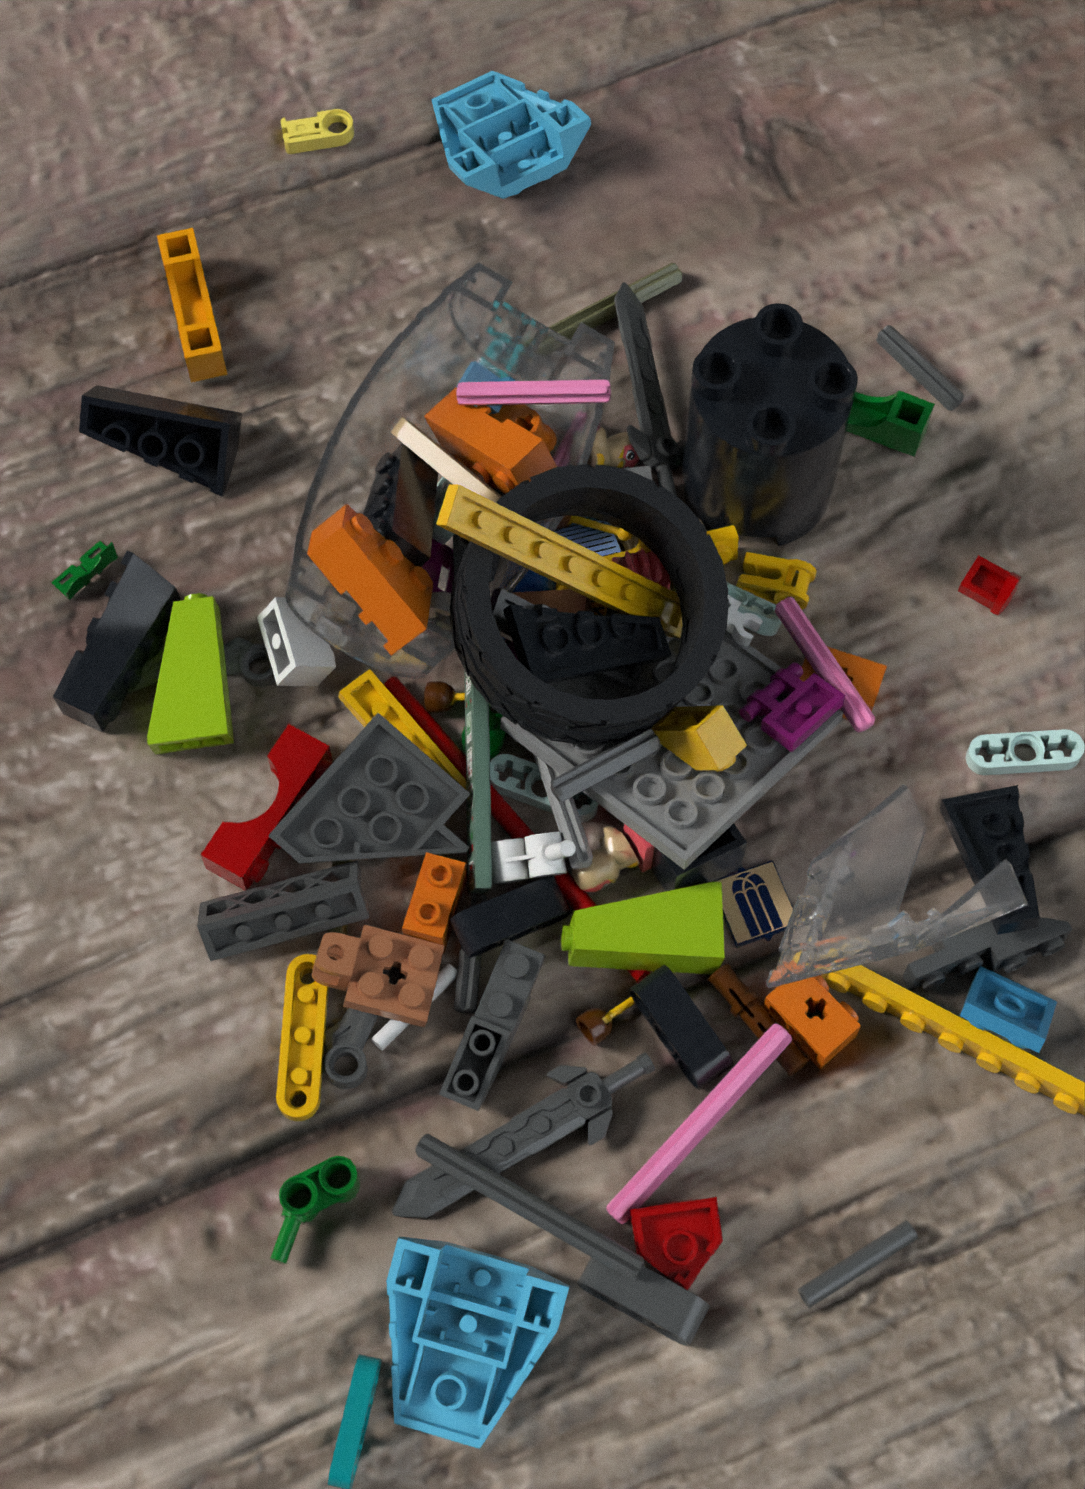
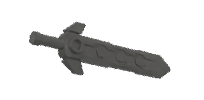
[614,282,685,497]
[392,1052,656,1218]

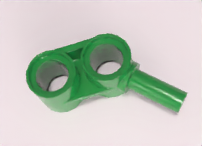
[270,1156,360,1265]

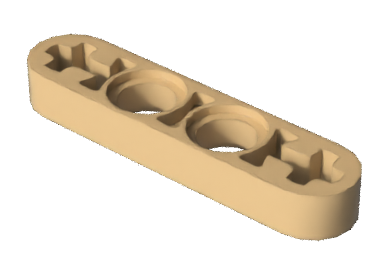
[391,416,502,503]

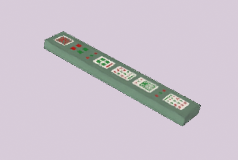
[464,670,492,894]

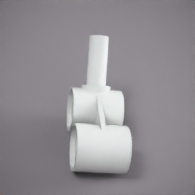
[491,832,576,884]

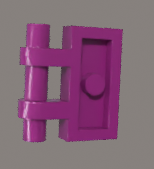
[739,662,846,752]

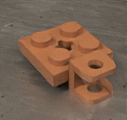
[311,924,445,1027]

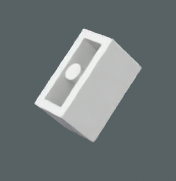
[257,597,336,686]

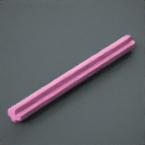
[606,1023,792,1225]

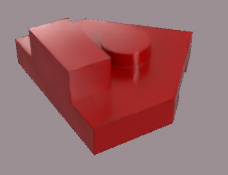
[630,1197,723,1290]

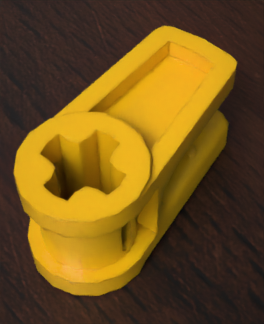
[736,552,817,610]

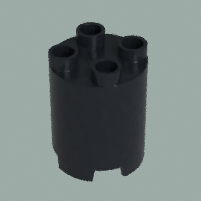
[683,303,858,546]

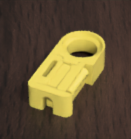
[280,109,354,154]

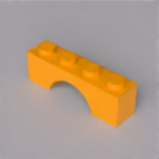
[157,228,228,382]

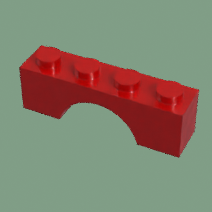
[201,724,333,891]

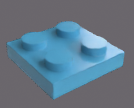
[960,966,1057,1053]

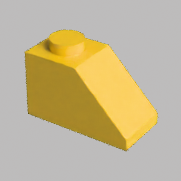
[651,705,747,772]

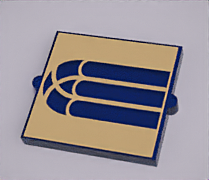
[712,860,800,948]

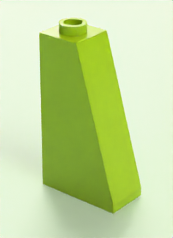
[147,593,234,754]
[561,881,725,975]

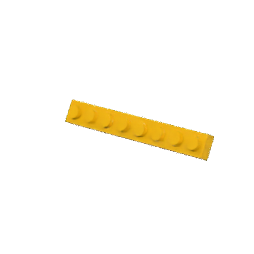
[436,484,683,638]
[819,949,1085,1116]

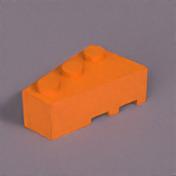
[424,387,557,494]
[307,504,434,656]

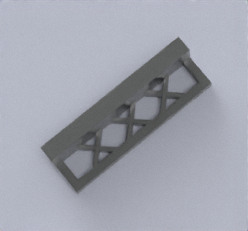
[197,860,370,961]

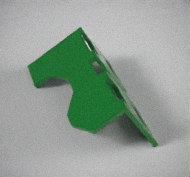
[51,541,118,600]

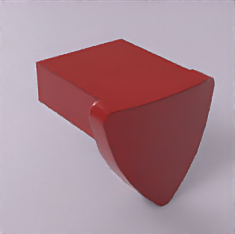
[958,555,1022,616]

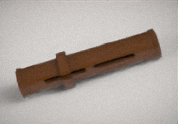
[708,964,810,1077]

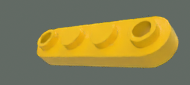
[276,954,329,1121]

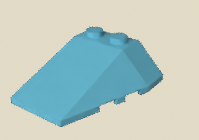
[431,71,591,199]
[386,1236,570,1449]

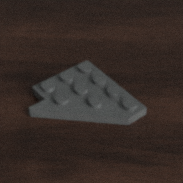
[268,713,470,864]

